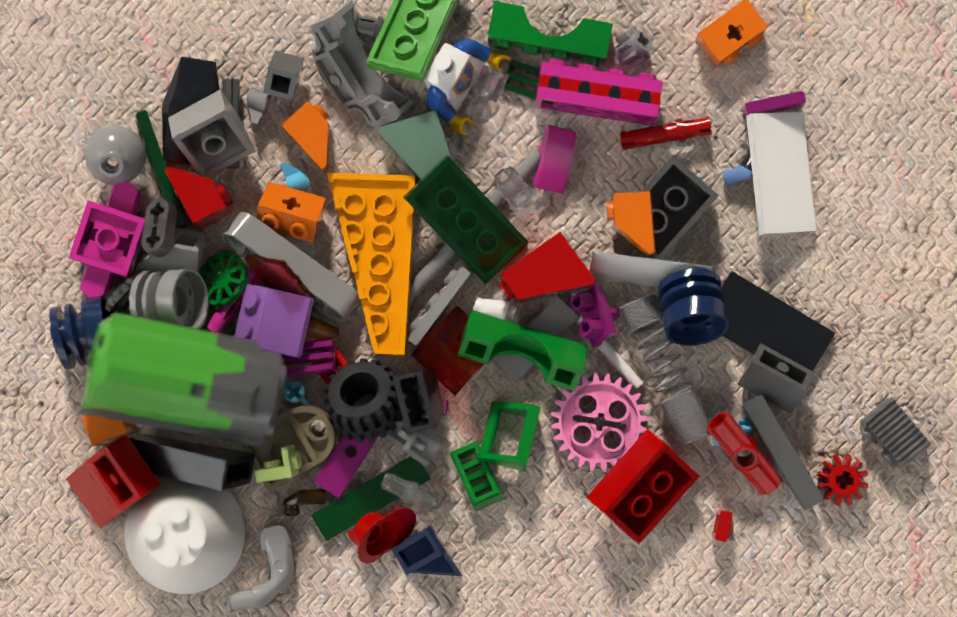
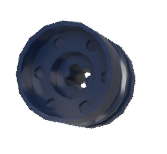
[658,268,729,346]
[49,296,111,370]

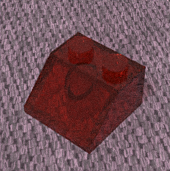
[411,306,485,396]

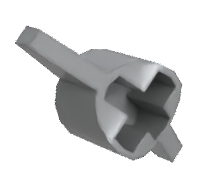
[246,87,273,126]

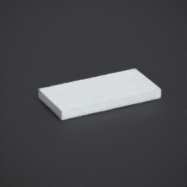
[746,112,816,235]

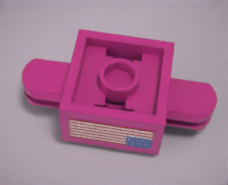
[69,182,145,298]

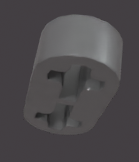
[142,198,177,257]

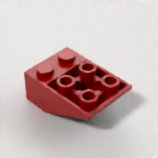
[66,434,161,528]

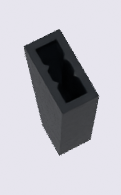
[130,434,255,491]

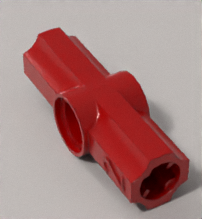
[707,411,782,496]

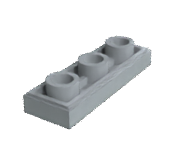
[408,267,473,348]

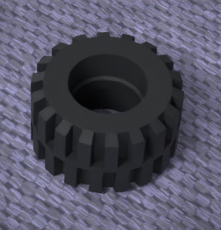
[323,358,403,443]

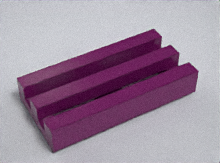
[741,91,806,119]
[280,340,336,377]

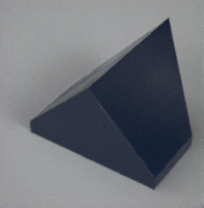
[391,525,462,576]

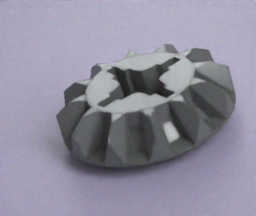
[105,274,138,314]

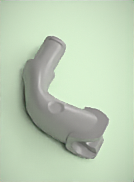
[226,523,294,613]

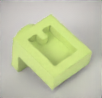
[255,444,302,483]

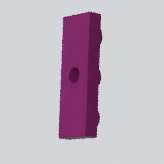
[313,405,379,498]

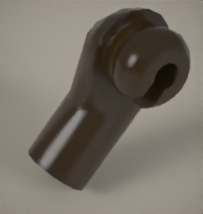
[282,489,326,516]

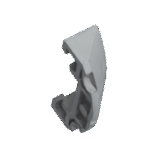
[311,0,414,127]

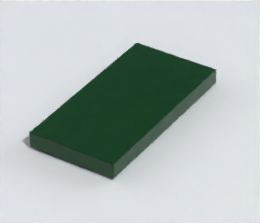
[403,155,529,284]

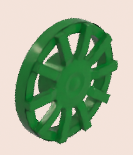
[199,251,248,307]

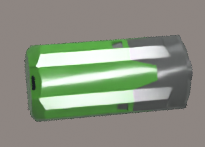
[80,313,286,447]

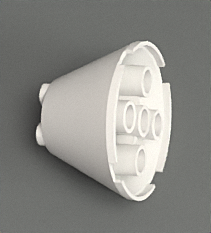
[124,477,246,594]

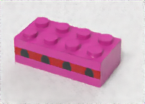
[534,59,663,126]

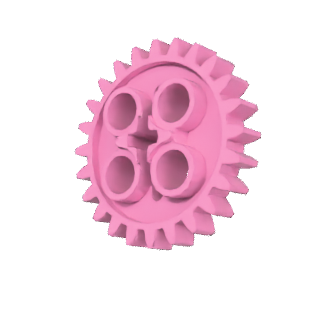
[550,373,649,472]

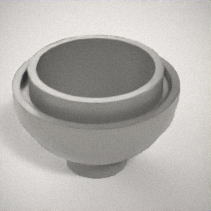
[85,125,146,185]

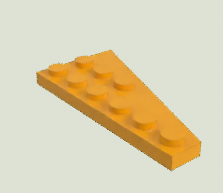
[326,173,417,357]

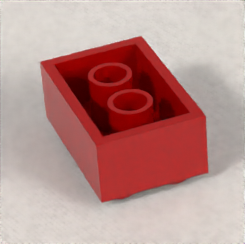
[586,429,700,545]

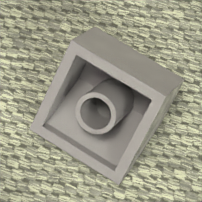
[168,89,255,178]

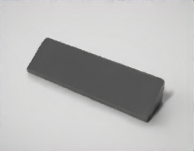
[742,395,823,510]

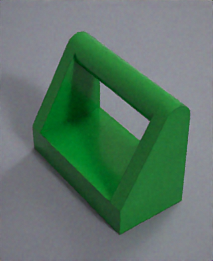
[478,401,541,472]

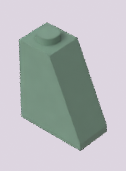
[379,110,451,180]

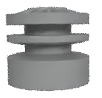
[129,269,209,329]

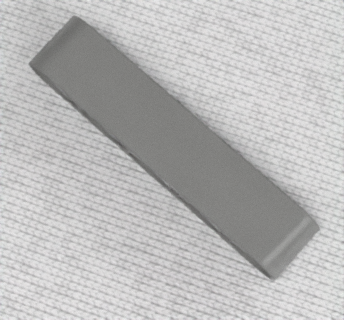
[223,211,360,324]

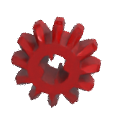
[816,454,868,506]

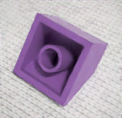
[234,284,314,358]

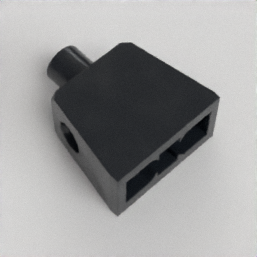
[392,369,444,433]

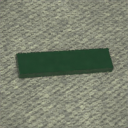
[135,110,186,229]
[311,456,431,541]

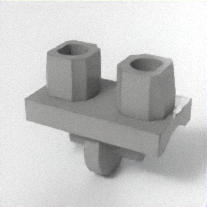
[384,419,444,467]

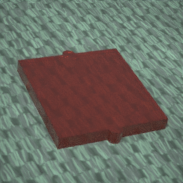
[244,254,310,296]

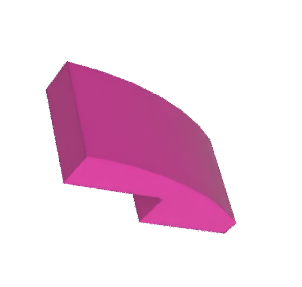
[533,124,576,194]

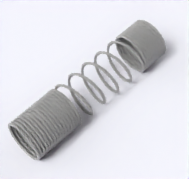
[619,293,711,447]

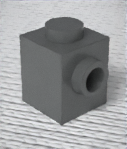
[263,50,304,100]

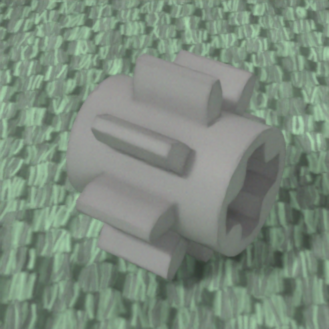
[615,28,652,68]

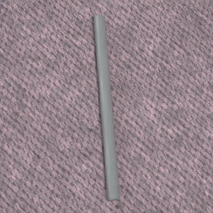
[409,149,541,305]

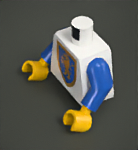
[424,38,511,135]

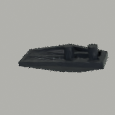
[162,56,219,165]

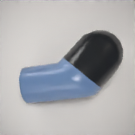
[723,153,753,186]

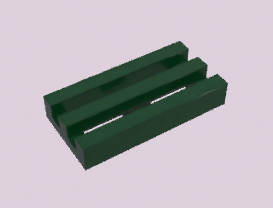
[501,59,554,105]

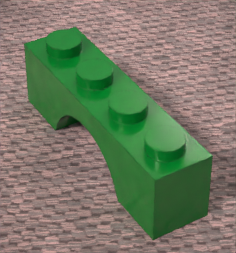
[488,1,613,67]
[458,310,588,391]

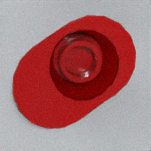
[348,507,416,564]

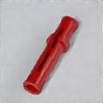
[619,116,712,151]

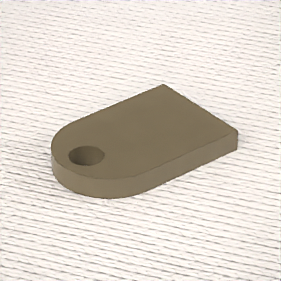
[241,405,337,493]

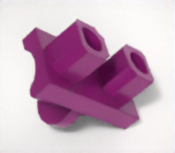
[570,284,620,347]

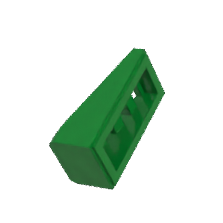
[450,441,503,511]

